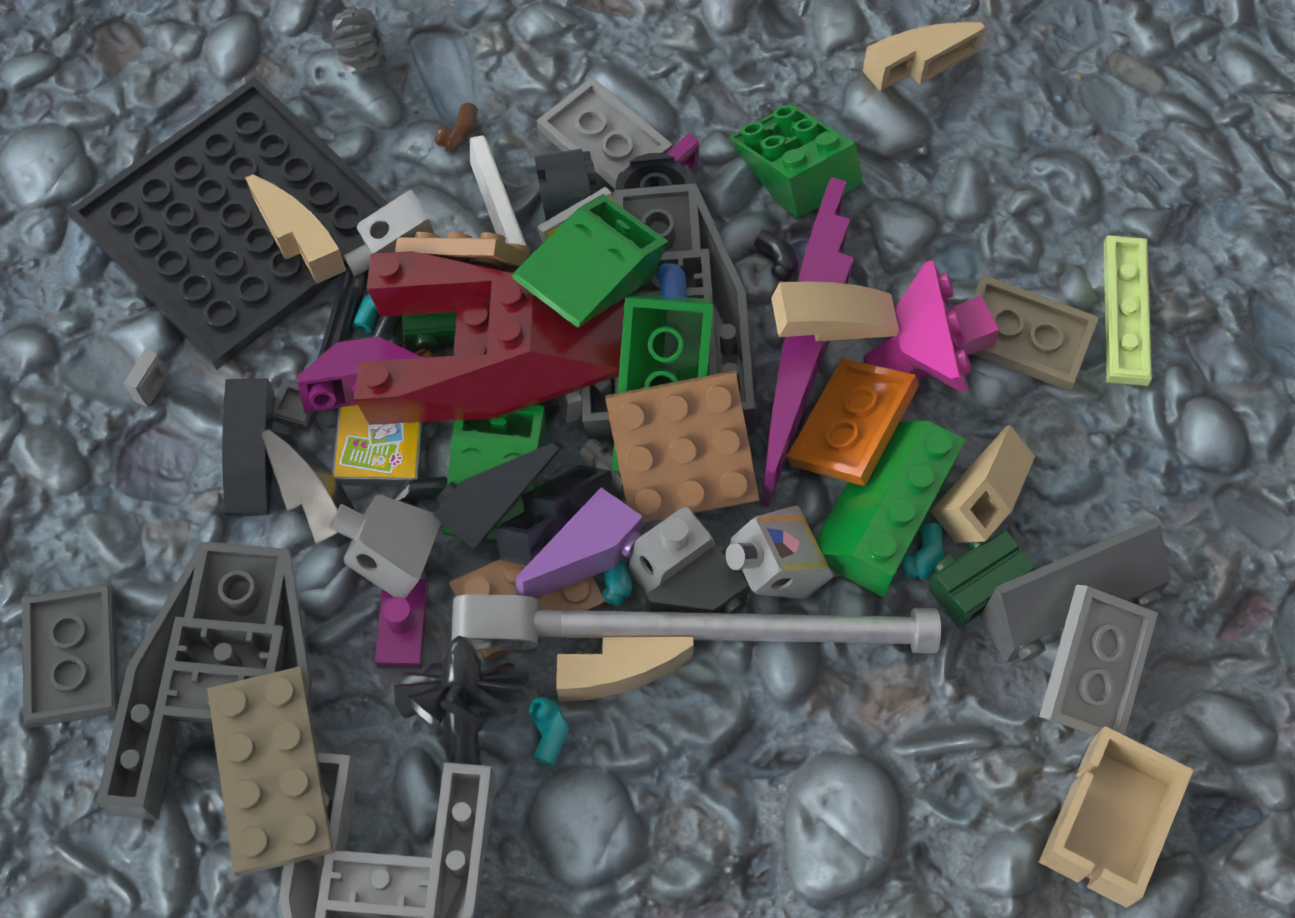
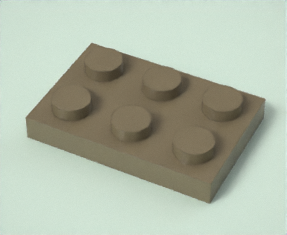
[972,274,1099,391]

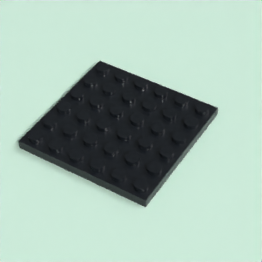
[67,77,388,370]

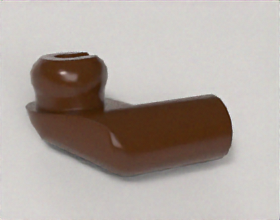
[434,102,478,151]

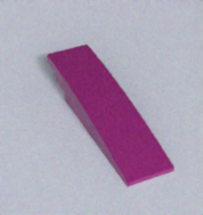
[761,177,854,507]

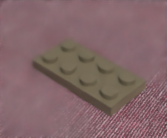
[207,666,334,877]

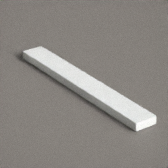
[470,135,582,423]

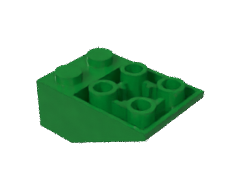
[728,104,863,218]
[512,194,668,328]
[442,405,547,541]

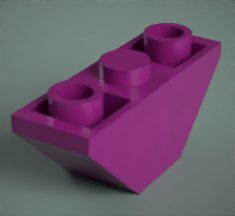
[297,337,423,413]

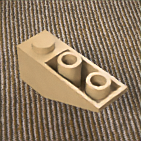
[930,425,1035,543]

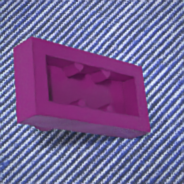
[375,579,429,669]

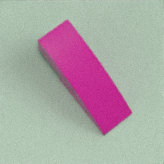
[863,295,999,380]

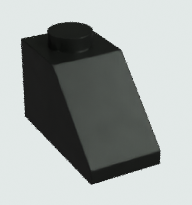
[645,545,749,614]

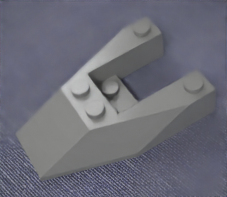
[279,753,496,918]

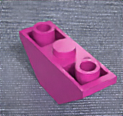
[895,260,972,392]

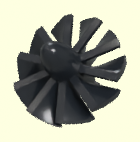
[394,635,530,765]

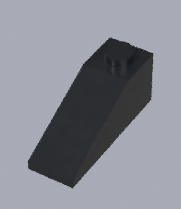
[433,441,564,549]

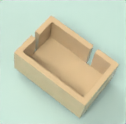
[1039,726,1193,908]

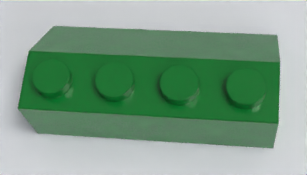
[612,296,713,471]
[815,420,966,597]

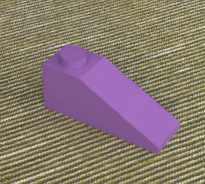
[516,488,643,599]

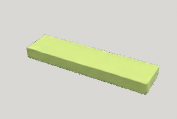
[1104,235,1152,386]

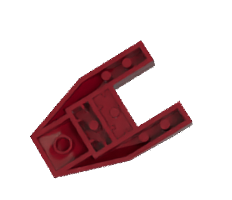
[355,251,625,425]

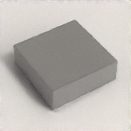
[123,349,169,407]

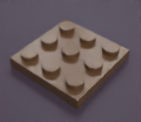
[605,370,760,523]

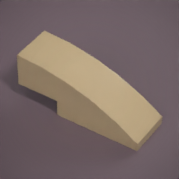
[862,22,986,91]
[246,175,346,284]
[771,281,900,342]
[556,637,693,702]

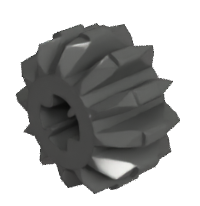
[332,7,386,75]

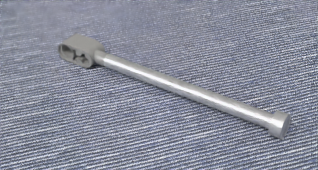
[451,594,941,653]

